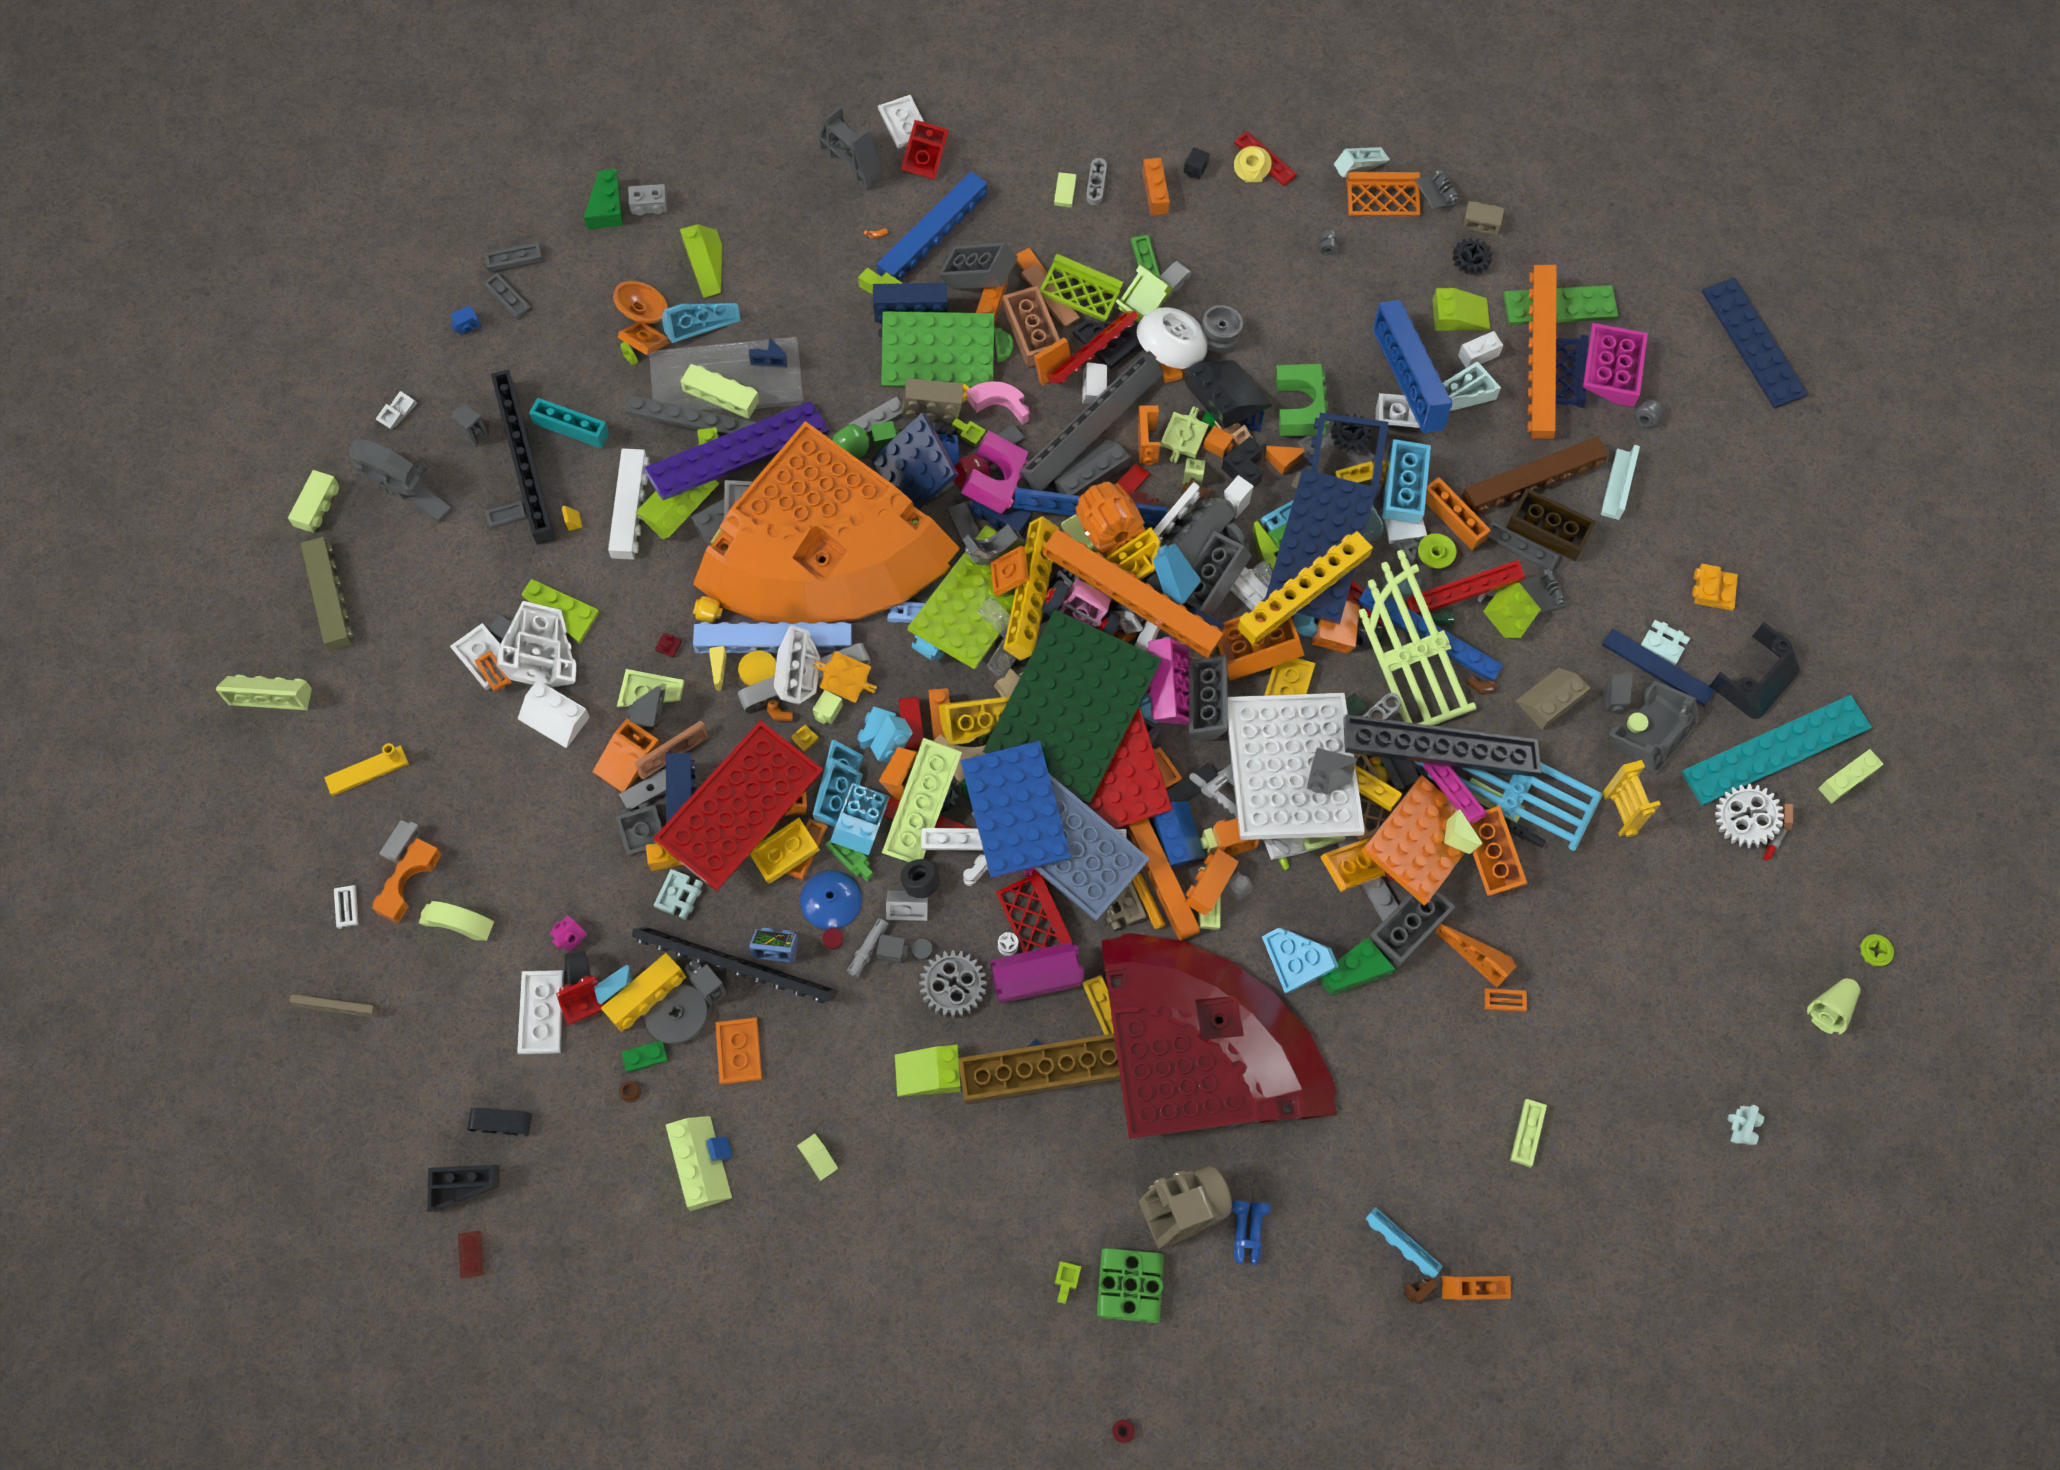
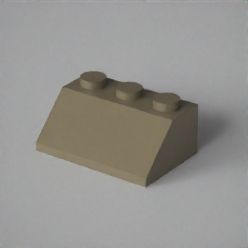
[1515,668,1590,730]

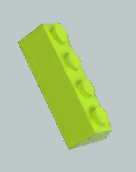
[635,480,719,539]

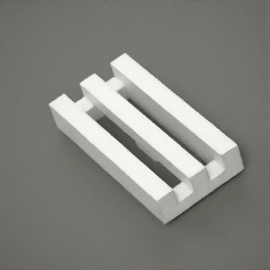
[334,885,359,929]

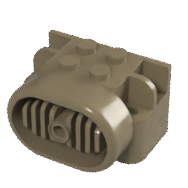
[1138,1166,1232,1250]

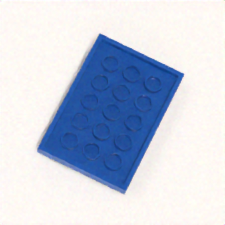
[960,741,1071,879]

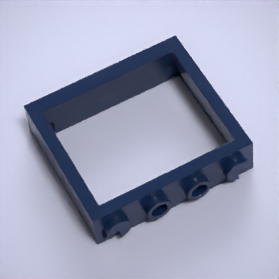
[1308,413,1389,500]

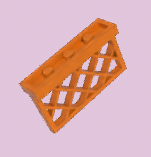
[1346,172,1420,217]

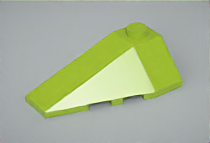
[680,224,722,299]

